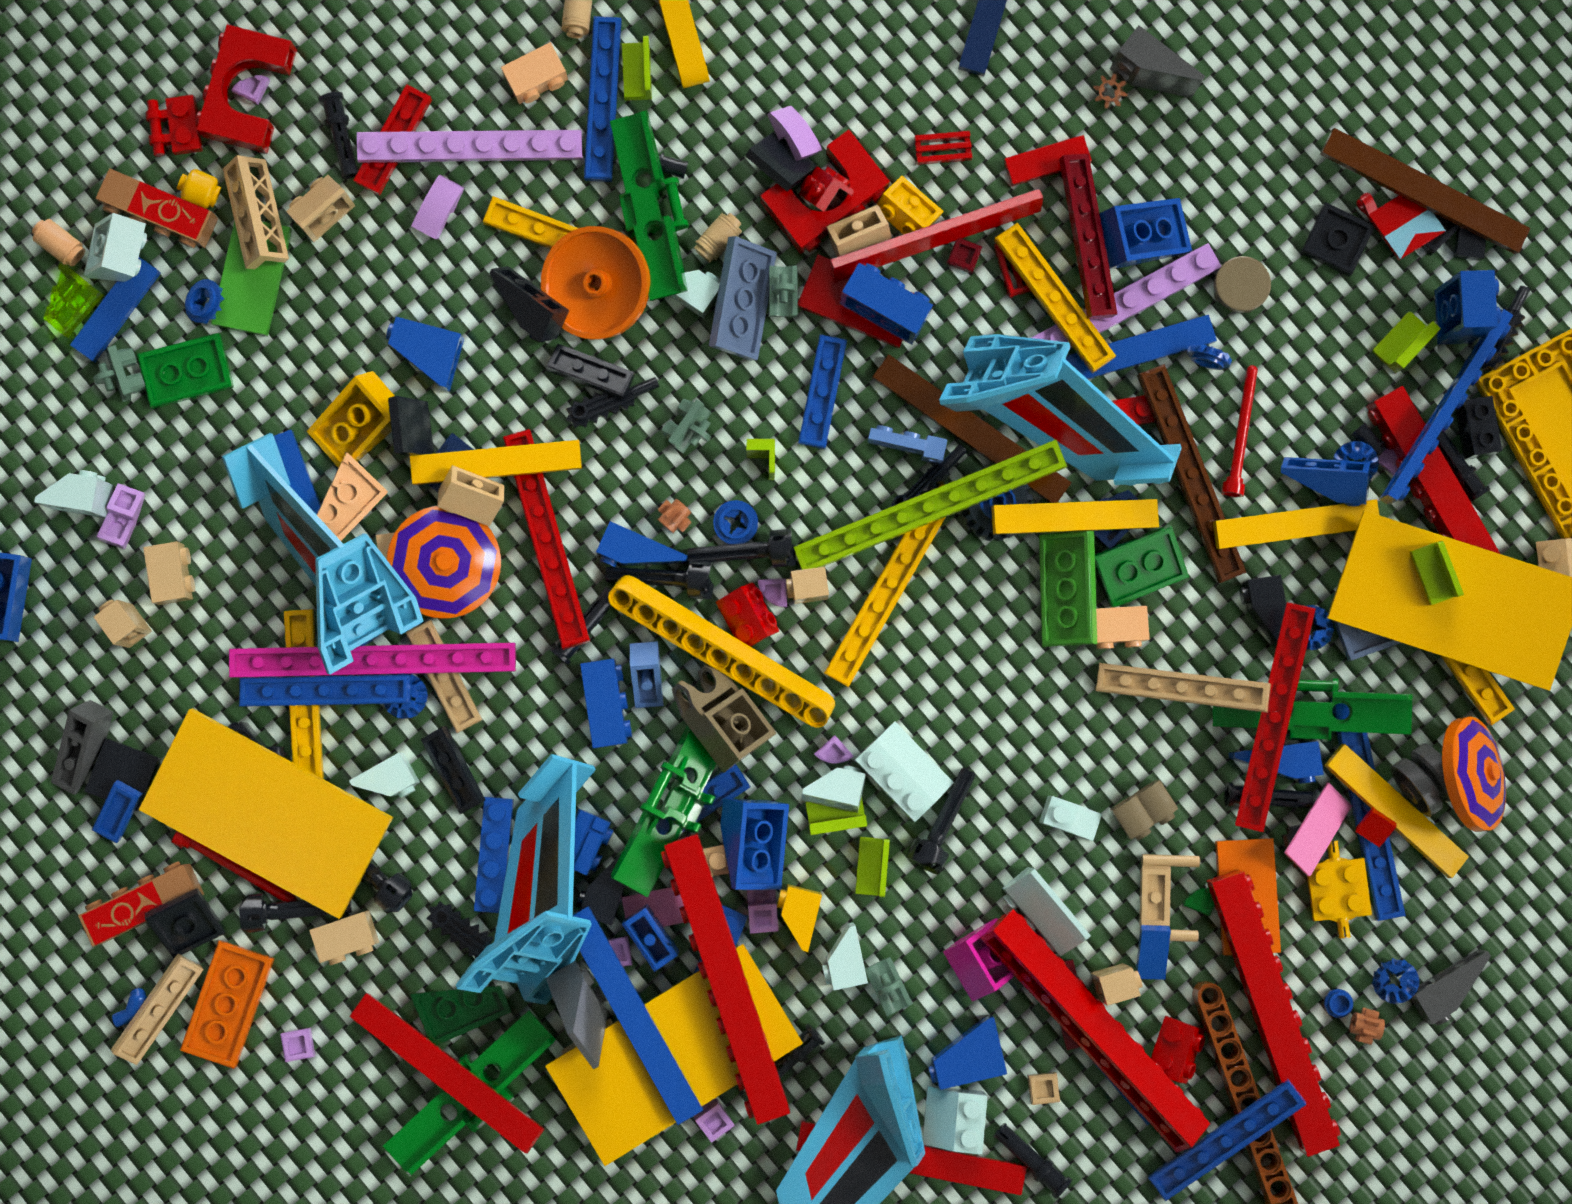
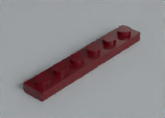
[1059,154,1118,319]

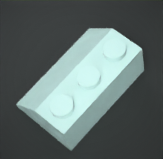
[854,721,954,822]
[1002,867,1091,956]

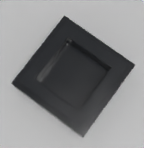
[1454,228,1486,261]

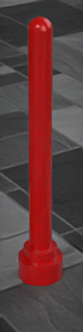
[1221,365,1258,497]
[171,831,297,902]

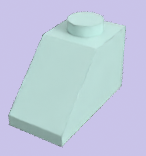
[670,270,720,319]
[349,752,420,798]
[802,766,865,813]
[1039,796,1102,841]

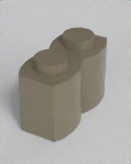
[1110,779,1178,841]

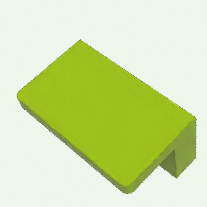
[622,36,652,101]
[1372,312,1441,373]
[746,439,775,480]
[1410,541,1464,605]
[806,797,867,835]
[855,837,890,897]

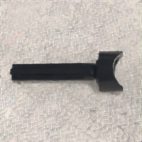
[687,529,796,568]
[605,560,714,599]
[907,767,976,875]
[362,862,412,912]
[239,893,352,933]

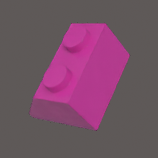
[943,918,1014,1001]

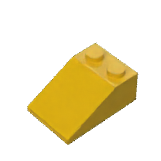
[307,371,395,468]

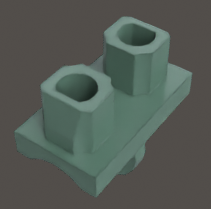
[769,266,798,317]
[93,345,145,402]
[662,399,711,454]
[865,956,913,1016]

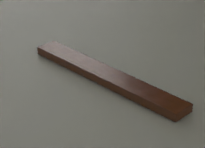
[1320,128,1531,255]
[872,354,1072,503]
[1137,364,1247,583]

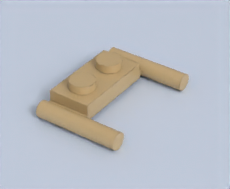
[1139,854,1200,942]

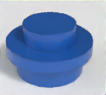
[1324,989,1353,1018]

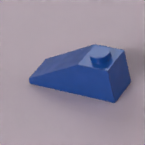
[1281,457,1370,506]
[596,521,688,567]
[1229,741,1324,784]

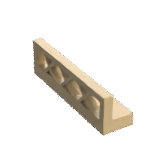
[223,155,289,269]

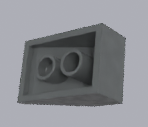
[1110,25,1205,98]
[545,961,608,1069]

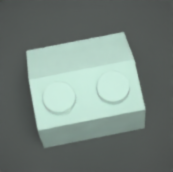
[83,213,147,282]
[34,470,114,518]
[822,922,868,990]
[923,1086,988,1154]

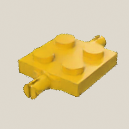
[1307,841,1372,938]

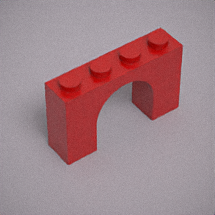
[195,24,297,154]
[760,129,890,254]

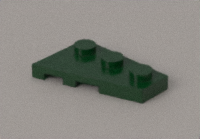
[410,985,513,1045]

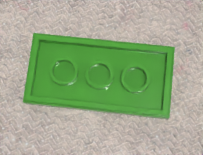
[211,221,292,337]
[1039,530,1097,647]

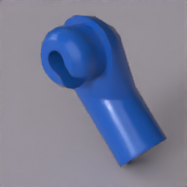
[112,988,147,1027]

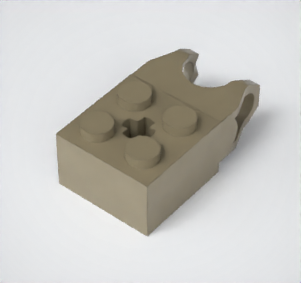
[672,664,776,773]

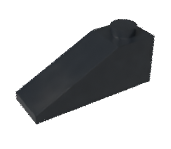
[489,266,569,342]
[1239,574,1287,648]
[576,853,625,925]

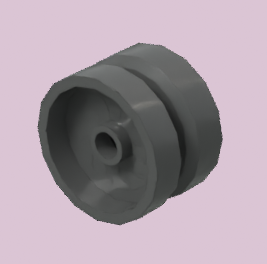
[1390,743,1451,817]

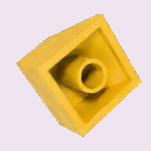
[777,884,822,952]

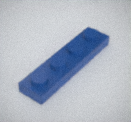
[474,797,514,913]

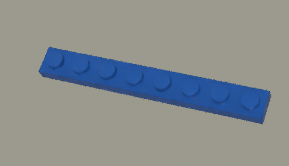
[1379,309,1513,505]

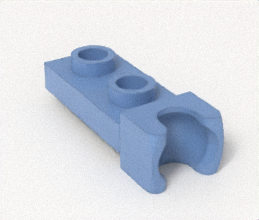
[867,425,947,464]

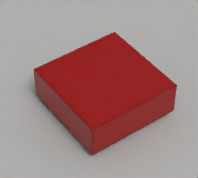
[1355,807,1397,847]

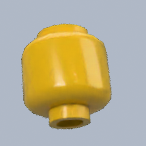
[177,169,222,209]

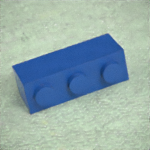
[580,659,632,749]

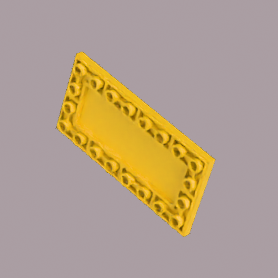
[1475,329,1572,539]
[1327,511,1572,691]
[139,708,393,919]
[545,944,803,1166]

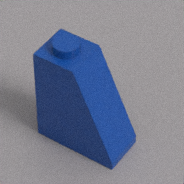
[386,317,464,392]
[928,1015,1007,1090]

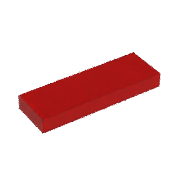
[1004,135,1092,187]

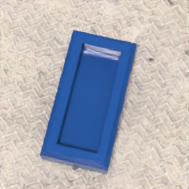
[92,780,143,844]
[1136,925,1171,980]

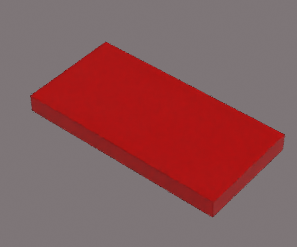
[798,255,914,348]

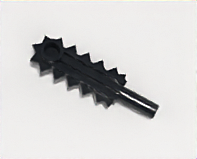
[1482,286,1530,371]
[566,377,659,429]
[891,444,967,506]
[426,901,494,959]

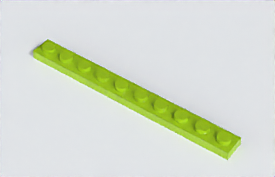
[794,440,1067,570]

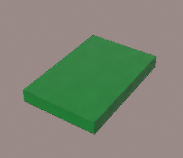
[137,333,234,409]
[1095,524,1189,608]

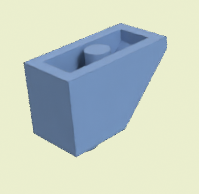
[630,641,664,708]

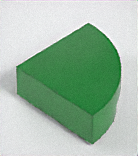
[1182,888,1214,916]

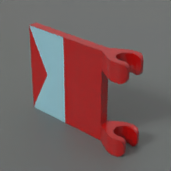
[1356,192,1446,261]

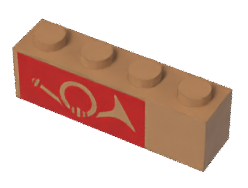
[95,168,218,249]
[78,861,204,947]

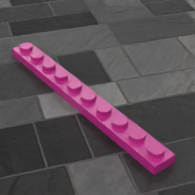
[229,643,516,678]

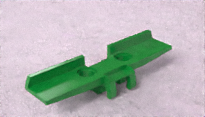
[610,110,689,301]
[1213,678,1413,742]
[611,725,716,897]
[383,1010,556,1177]

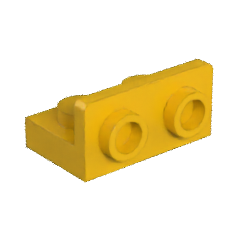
[877,176,944,235]

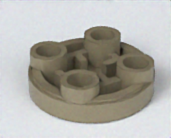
[1214,256,1271,313]

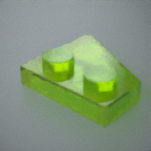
[43,262,104,338]

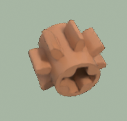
[1093,74,1128,109]
[657,499,692,533]
[1349,1008,1385,1045]

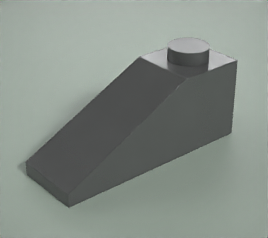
[51,700,113,795]
[1411,949,1491,1025]

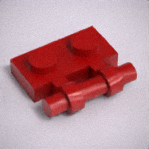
[145,95,203,157]

